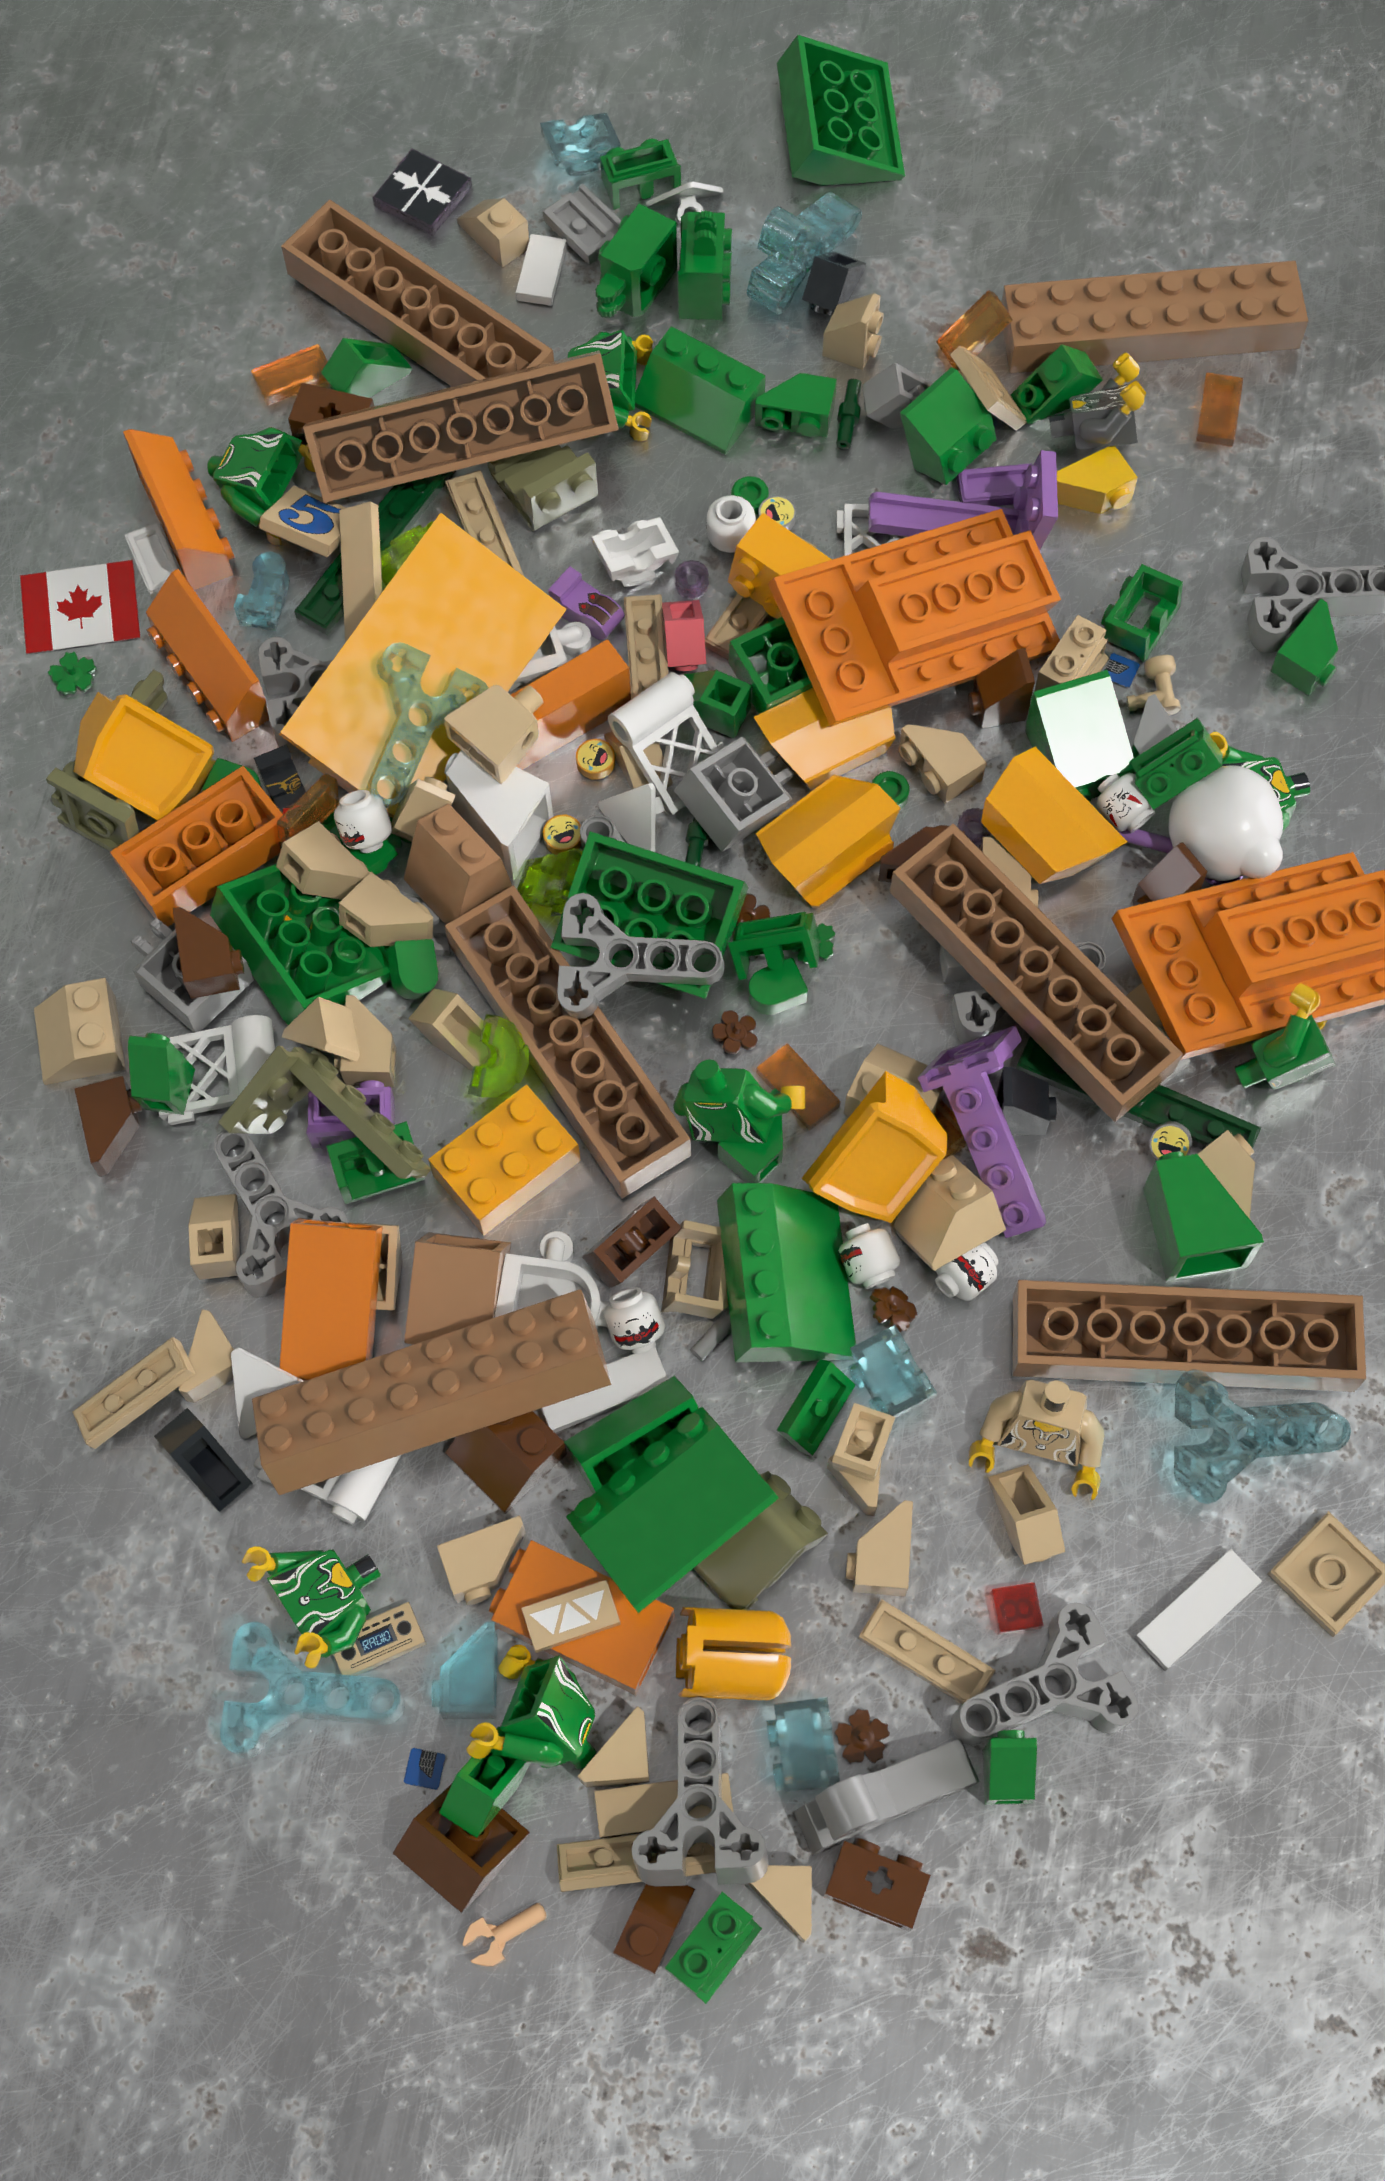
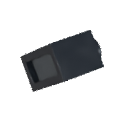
[802,251,866,315]
[996,1067,1057,1136]
[154,1408,253,1512]

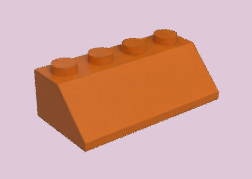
[123,429,235,590]
[146,569,269,742]
[110,766,293,927]

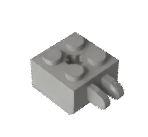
[674,737,794,852]
[131,918,254,1033]

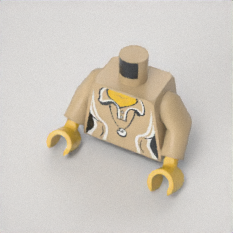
[969,1380,1104,1500]

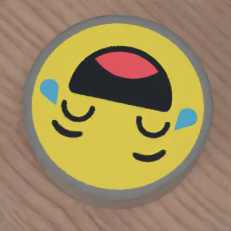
[758,496,796,531]
[1149,1121,1192,1160]

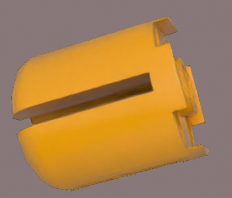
[676,1607,791,1700]

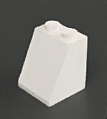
[445,750,553,881]

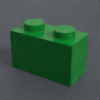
[439,1726,530,1838]

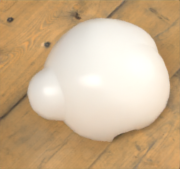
[1168,766,1283,881]

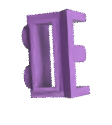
[306,1080,395,1149]

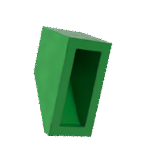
[321,338,413,398]
[1270,598,1338,696]

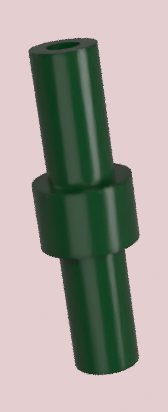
[836,379,862,449]
[685,817,710,867]

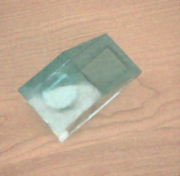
[432,1622,498,1719]

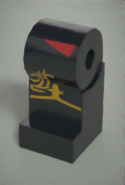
[254,745,315,826]

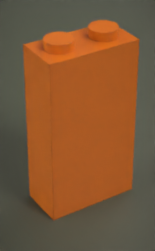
[511,639,631,770]
[279,1218,383,1381]
[489,1540,675,1696]

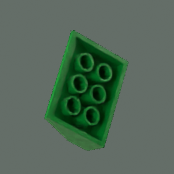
[777,34,905,185]
[551,831,749,999]
[210,864,391,1025]
[717,1183,858,1362]
[566,1406,779,1613]

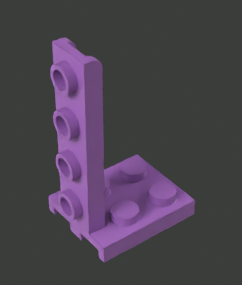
[868,450,1058,551]
[918,1025,1046,1238]

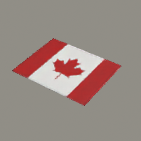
[20,560,140,654]

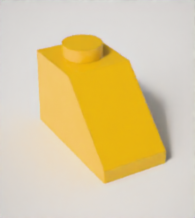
[1057,446,1138,514]

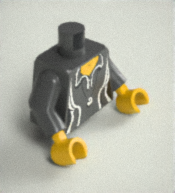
[1049,352,1146,450]

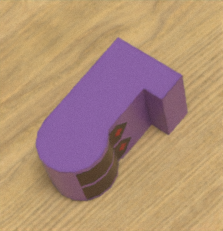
[548,566,625,640]

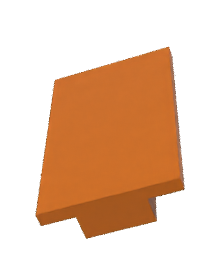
[768,508,1061,727]
[1111,852,1385,1060]

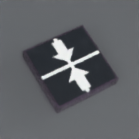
[372,148,472,236]

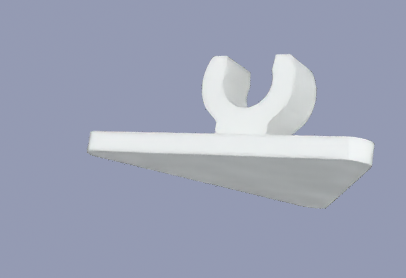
[646,182,723,226]
[598,783,665,852]
[231,1347,303,1439]

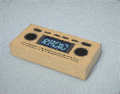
[334,1602,427,1681]

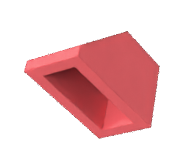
[662,600,706,671]

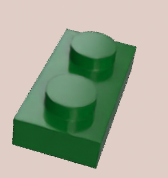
[776,1359,856,1456]

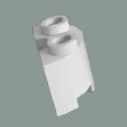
[592,517,679,587]

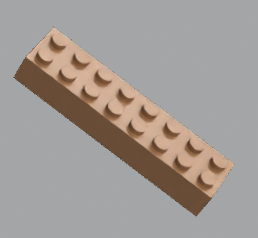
[281,199,554,387]
[1000,261,1309,373]
[303,350,619,503]
[890,823,1183,1122]
[445,885,691,1199]
[1012,1280,1366,1392]
[252,1289,612,1496]

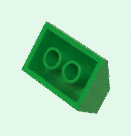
[635,326,766,455]
[564,1375,699,1494]

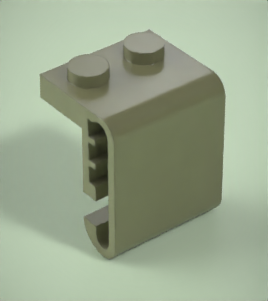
[487,445,598,531]
[693,1471,828,1610]

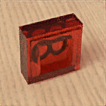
[991,1582,1044,1635]

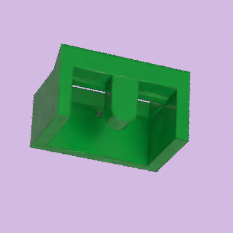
[600,139,681,210]
[1101,564,1183,663]
[1130,717,1223,810]
[728,912,821,980]
[326,1121,425,1204]
[665,1892,762,2004]

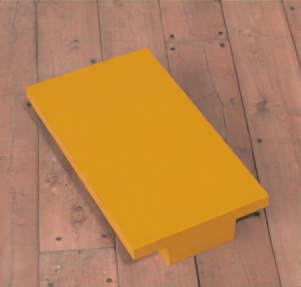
[279,513,567,818]

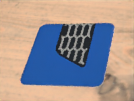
[1104,653,1140,688]
[404,1748,445,1790]

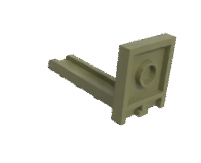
[46,669,168,851]
[219,1046,432,1178]

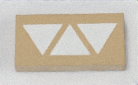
[522,1579,621,1653]

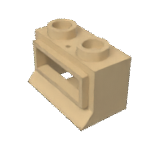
[1035,615,1109,691]
[661,1220,728,1319]

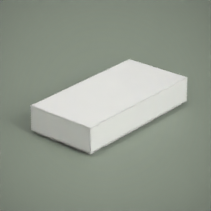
[516,234,567,306]
[124,522,182,601]

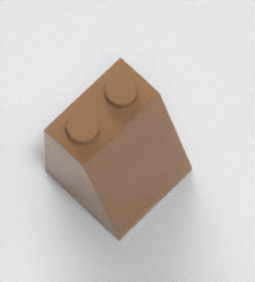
[404,803,513,924]
[404,1232,511,1344]

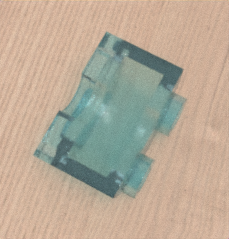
[540,113,621,176]
[848,1325,937,1418]
[766,1697,840,1794]

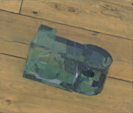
[234,552,290,631]

